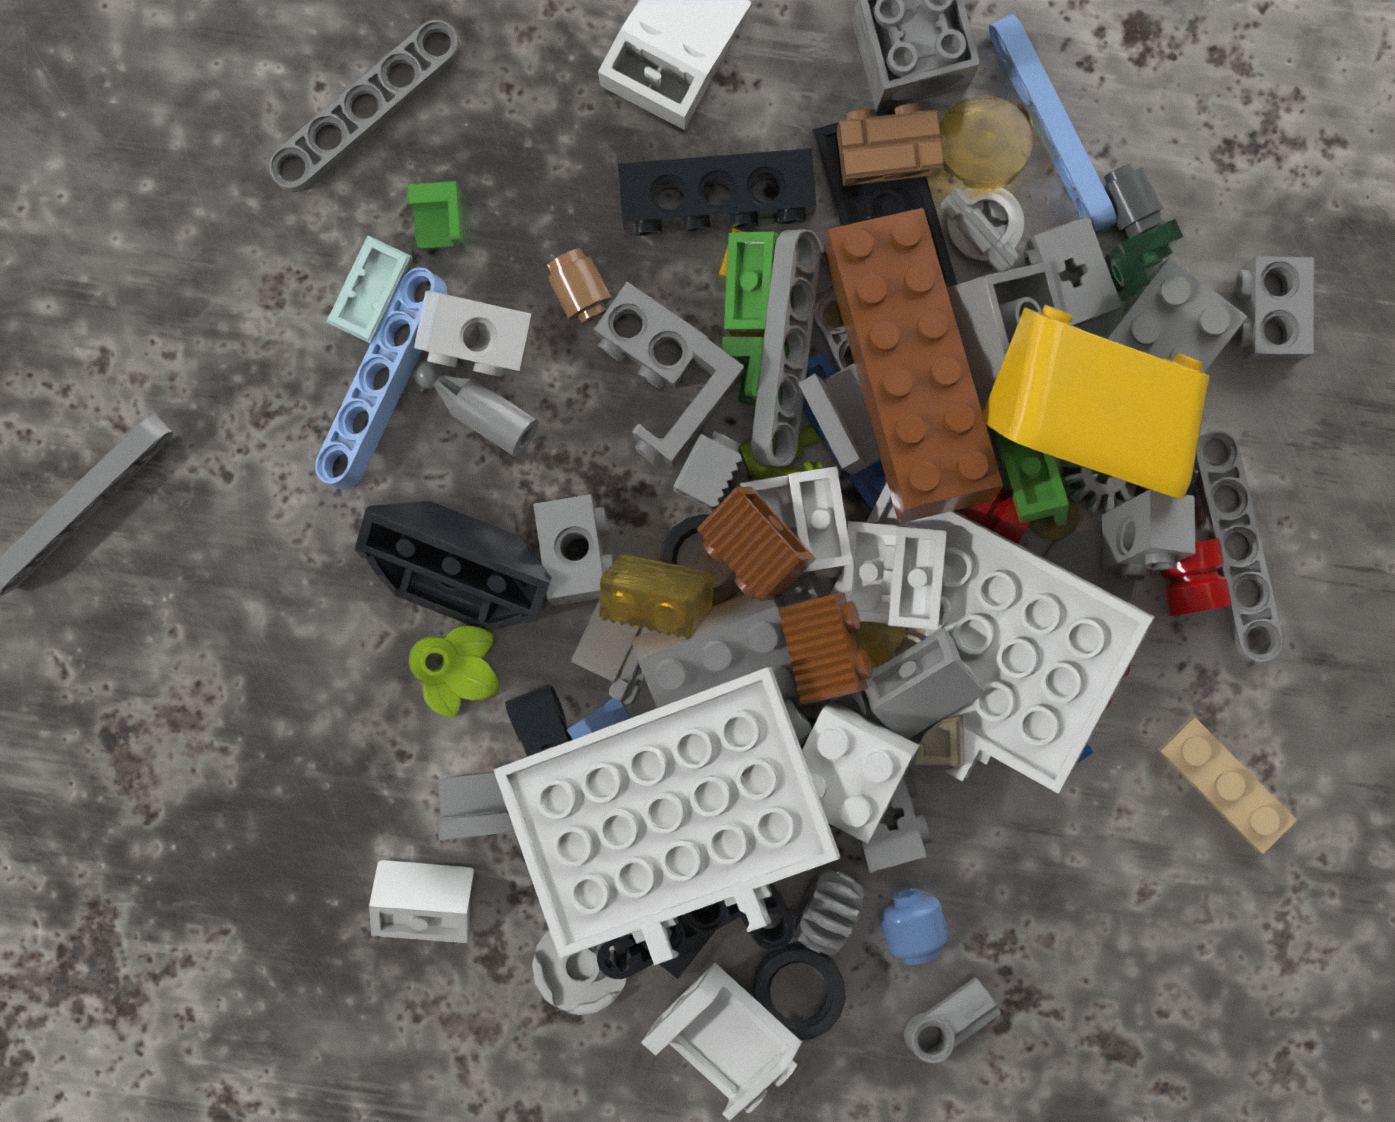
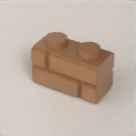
[837,103,943,186]

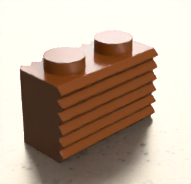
[697,487,816,601]
[779,593,872,705]

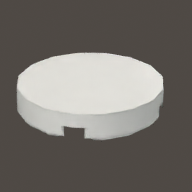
[532,929,626,1015]

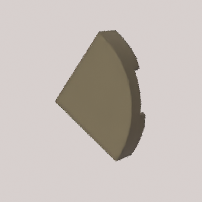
[912,715,964,767]

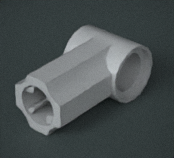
[904,977,1001,1063]

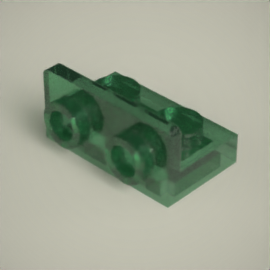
[1104,219,1183,301]

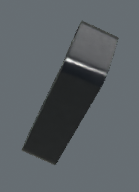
[595,882,795,979]

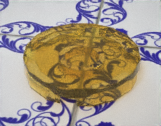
[939,95,1033,190]

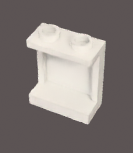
[641,963,802,1121]

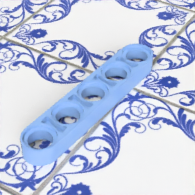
[989,14,1117,234]
[315,267,447,490]

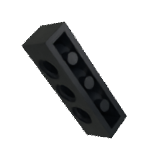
[618,148,817,236]

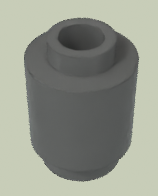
[1104,163,1165,240]

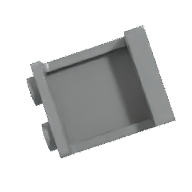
[632,337,744,468]

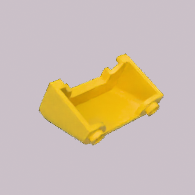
[983,305,1210,499]

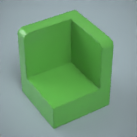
[407,181,465,250]
[721,337,789,405]

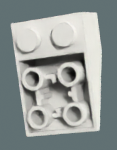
[598,0,752,130]

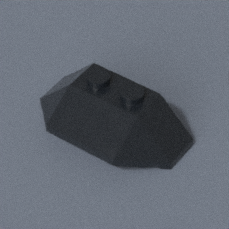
[354,501,552,630]

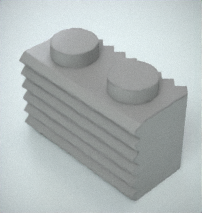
[673,431,742,511]

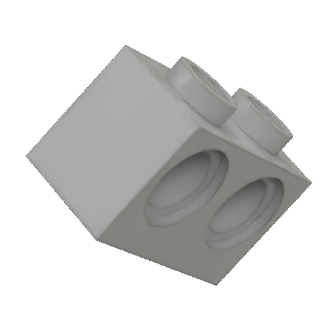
[1236,256,1314,360]
[594,282,707,389]

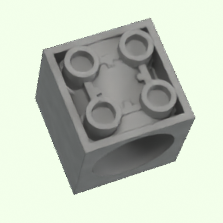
[852,0,980,111]

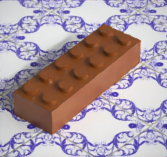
[823,208,1003,524]

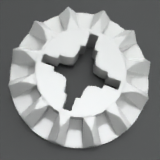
[946,184,1024,262]

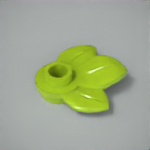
[409,625,500,718]

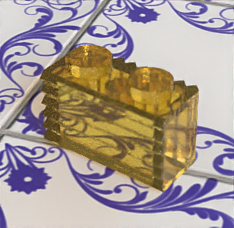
[599,553,714,640]

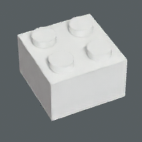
[802,700,920,844]

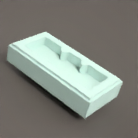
[326,235,413,344]

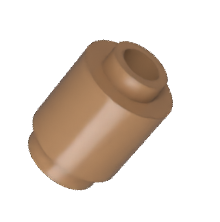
[547,248,612,324]

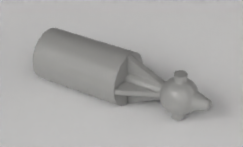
[412,360,539,457]

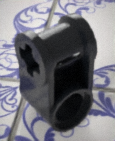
[505,683,573,757]

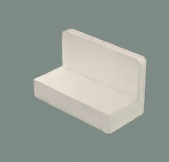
[369,860,474,943]

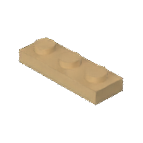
[1157,716,1297,854]

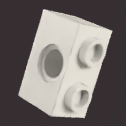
[414,291,531,377]

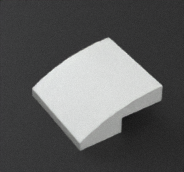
[740,466,853,573]
[842,521,947,630]

